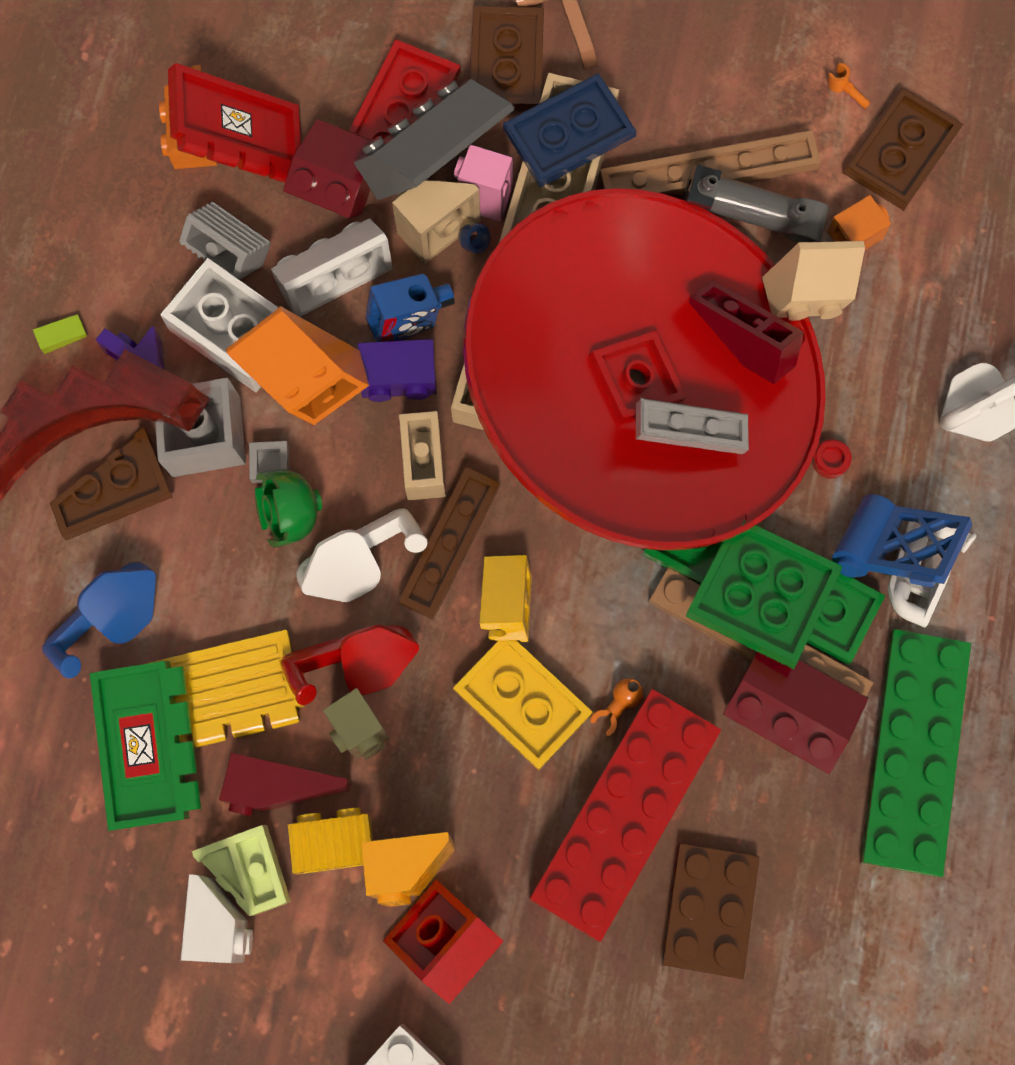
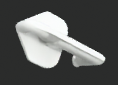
[940,363,1015,442]
[296,508,428,602]
[887,521,977,628]

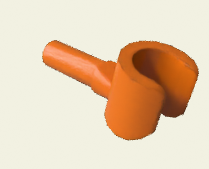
[828,63,871,109]

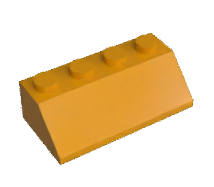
[361,832,455,907]

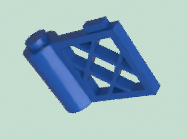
[832,494,972,588]

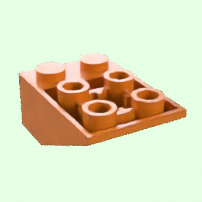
[226,306,369,425]

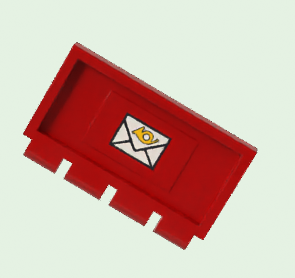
[168,63,301,183]

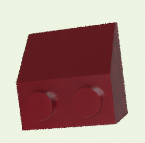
[283,119,372,218]

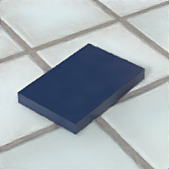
[503,73,636,188]

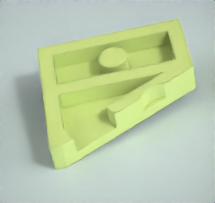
[192,825,291,916]

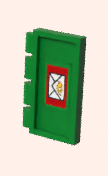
[89,661,202,831]

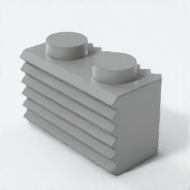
[179,202,271,280]

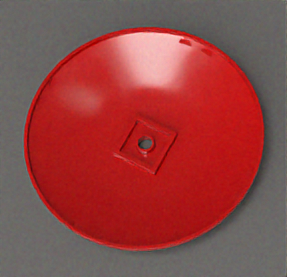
[463,188,826,550]

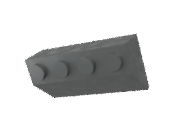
[354,79,514,200]

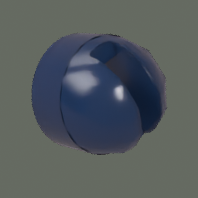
[458,223,490,253]

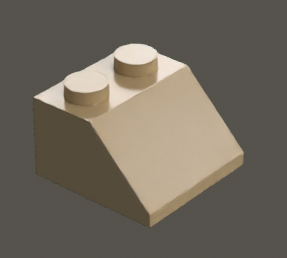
[392,180,481,264]
[762,241,865,321]

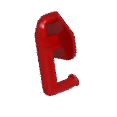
[281,625,419,705]

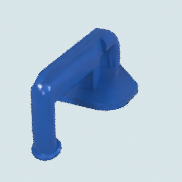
[42,562,156,678]

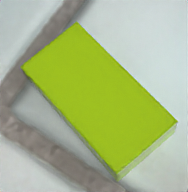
[33,314,87,354]

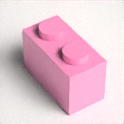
[454,145,513,222]

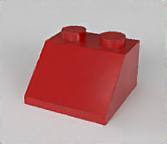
[383,880,504,1004]

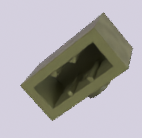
[323,688,389,760]

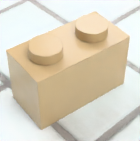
[399,411,446,500]

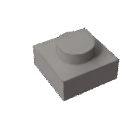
[249,441,289,483]

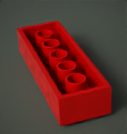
[529,689,721,942]

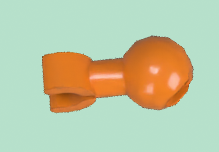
[590,678,644,736]

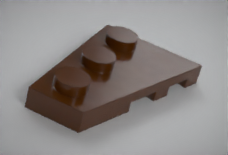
[50,427,173,541]

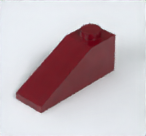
[689,280,804,384]
[219,753,351,817]

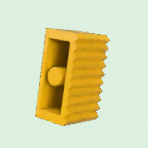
[288,808,373,875]

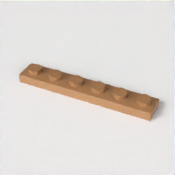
[600,130,821,196]
[649,567,874,696]

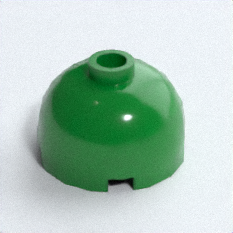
[255,469,322,548]

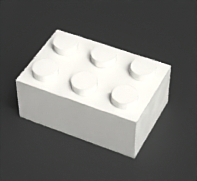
[160,258,278,392]

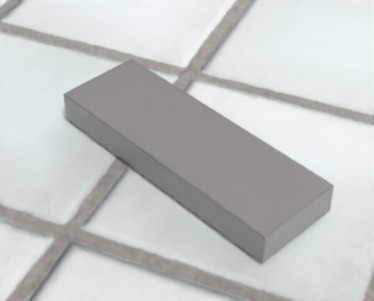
[636,398,749,454]

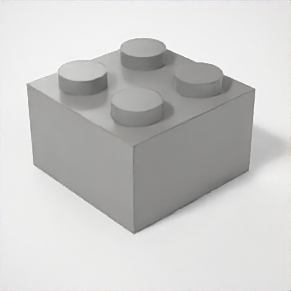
[153,378,246,477]

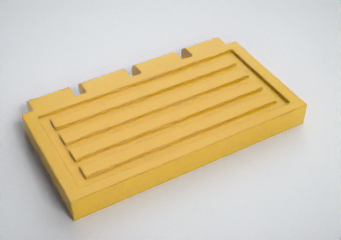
[141,630,305,748]

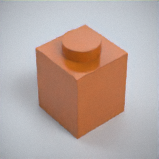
[827,195,891,250]

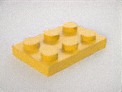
[453,640,593,771]

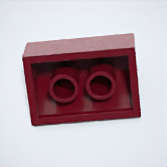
[723,651,869,775]

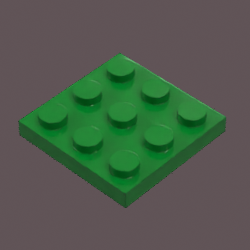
[685,520,843,669]

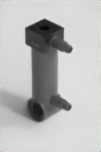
[682,164,830,243]

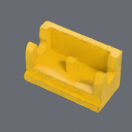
[479,555,532,642]

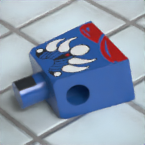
[365,274,455,342]

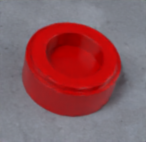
[812,439,852,479]

